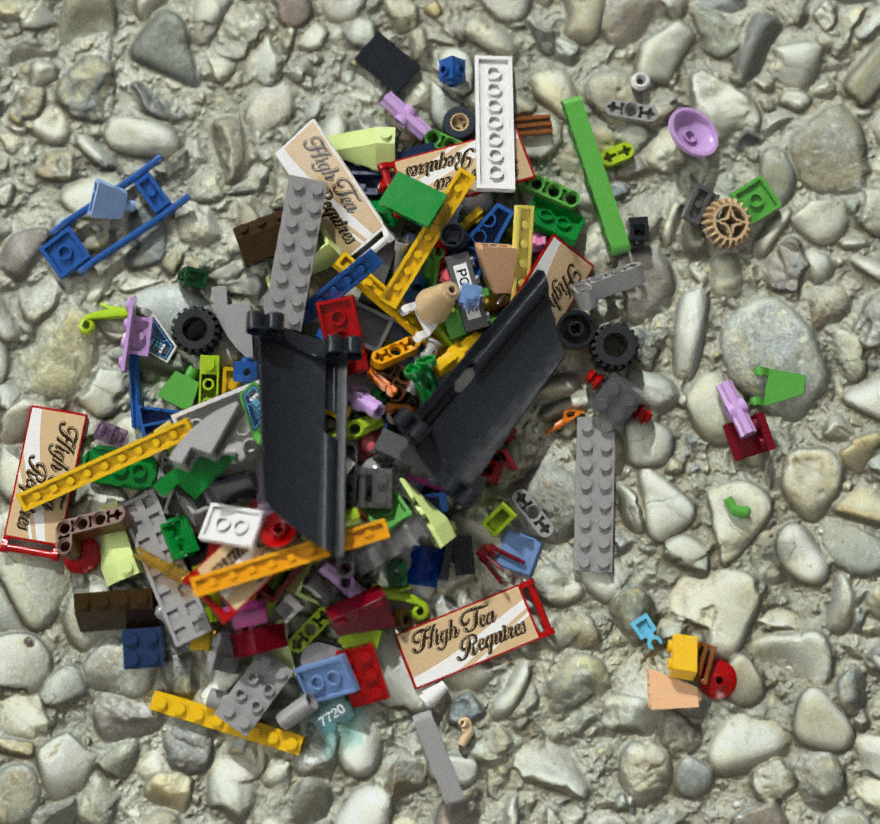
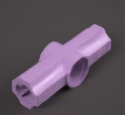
[380,92,432,142]
[348,380,386,419]
[716,380,757,438]
[316,557,365,598]

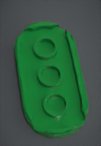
[82,445,159,490]

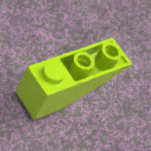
[198,355,223,404]

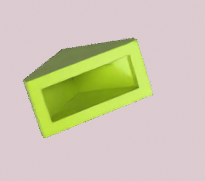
[481,502,517,537]

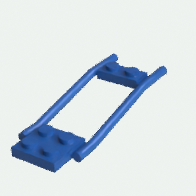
[39,154,192,280]

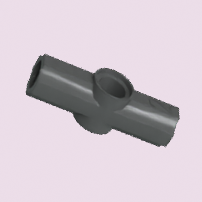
[302,572,345,608]

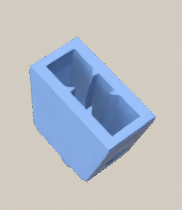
[87,178,136,219]

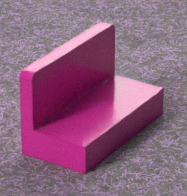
[222,599,270,629]

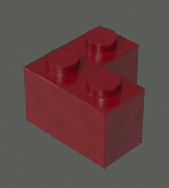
[229,621,288,658]

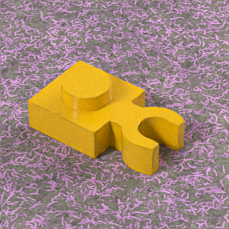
[459,206,487,232]

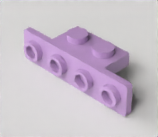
[118,295,154,373]

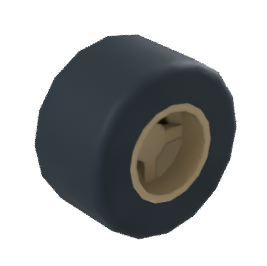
[442,106,475,142]

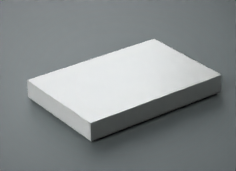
[198,502,267,550]

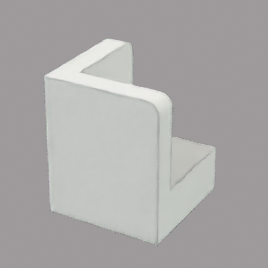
[275,593,304,624]

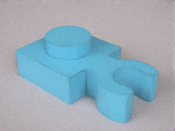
[629,613,662,650]

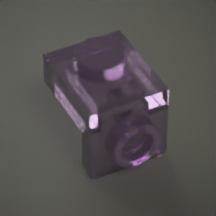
[93,420,128,448]

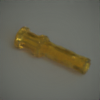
[133,546,190,586]

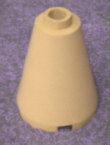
[415,281,460,324]

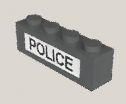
[445,251,491,334]

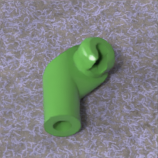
[723,496,751,519]

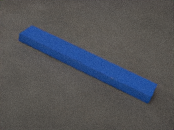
[301,248,384,330]

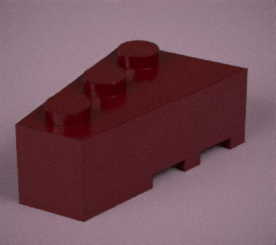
[325,585,397,636]

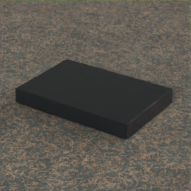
[354,31,421,96]

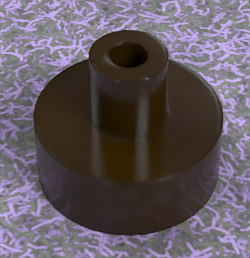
[393,608,412,629]

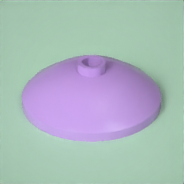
[668,107,719,158]

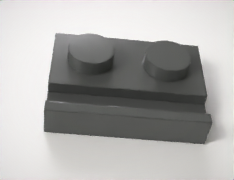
[680,183,721,230]

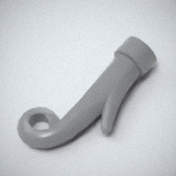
[393,238,410,275]

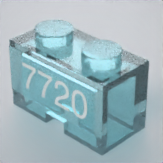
[310,695,357,738]

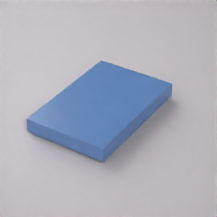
[294,653,360,703]

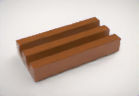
[514,114,553,137]
[693,641,717,685]

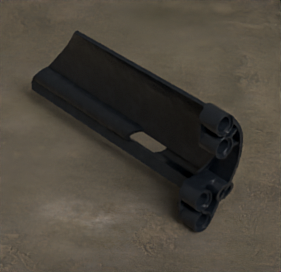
[391,270,565,511]
[246,310,363,561]

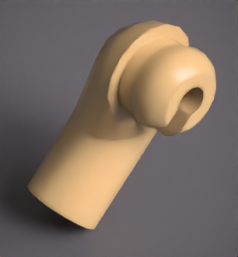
[457,717,474,748]

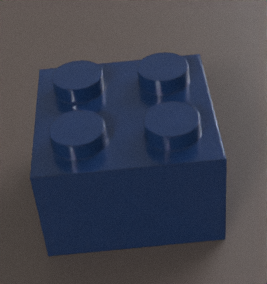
[122,626,168,670]

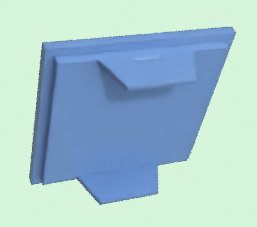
[495,528,543,578]

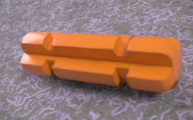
[366,368,398,398]

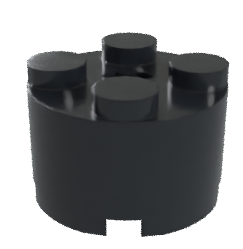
[556,310,595,351]

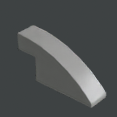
[211,286,256,361]
[168,401,245,472]

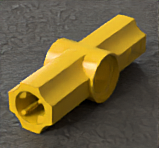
[432,331,481,378]

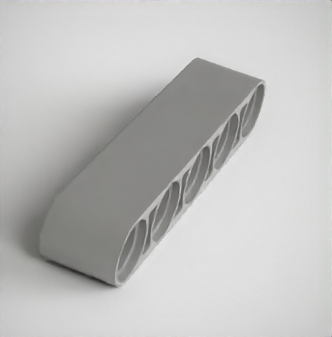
[412,709,466,807]

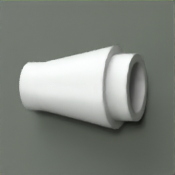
[419,681,449,709]

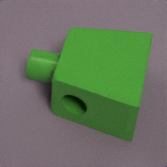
[157,365,200,410]

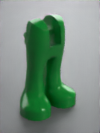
[404,354,439,403]

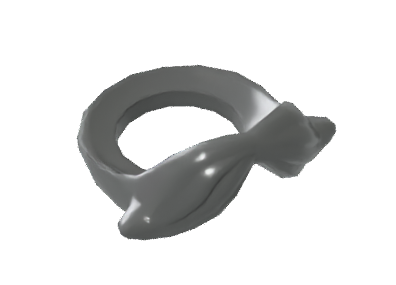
[349,556,379,584]

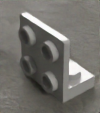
[206,630,241,675]

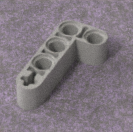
[571,262,646,311]

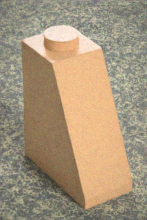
[474,242,518,296]
[646,668,702,710]

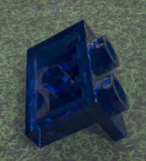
[407,545,443,588]

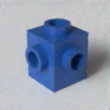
[439,55,466,87]
[233,357,259,385]

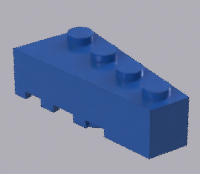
[451,203,514,280]

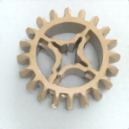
[701,197,753,249]

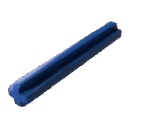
[128,354,142,429]

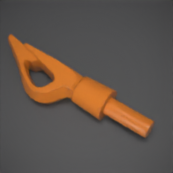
[544,410,586,436]

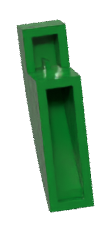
[153,452,238,500]

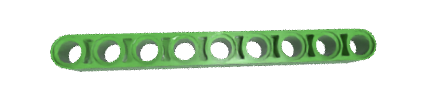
[561,95,631,257]
[425,129,580,211]

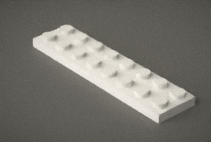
[474,55,515,193]

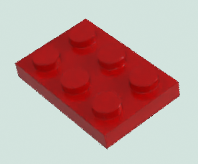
[335,641,391,708]

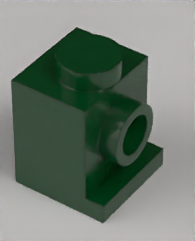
[387,559,408,587]

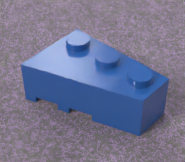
[137,405,181,438]

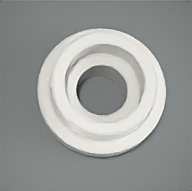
[631,72,650,91]

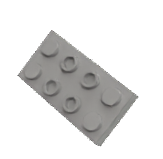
[214,652,294,737]

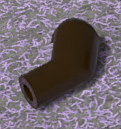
[484,293,510,316]

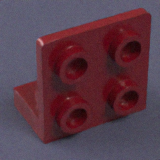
[723,411,776,461]
[497,428,519,472]

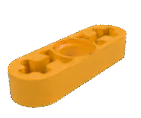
[370,336,420,370]

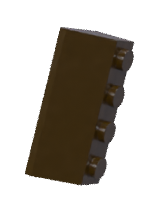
[233,210,319,268]
[73,588,159,632]

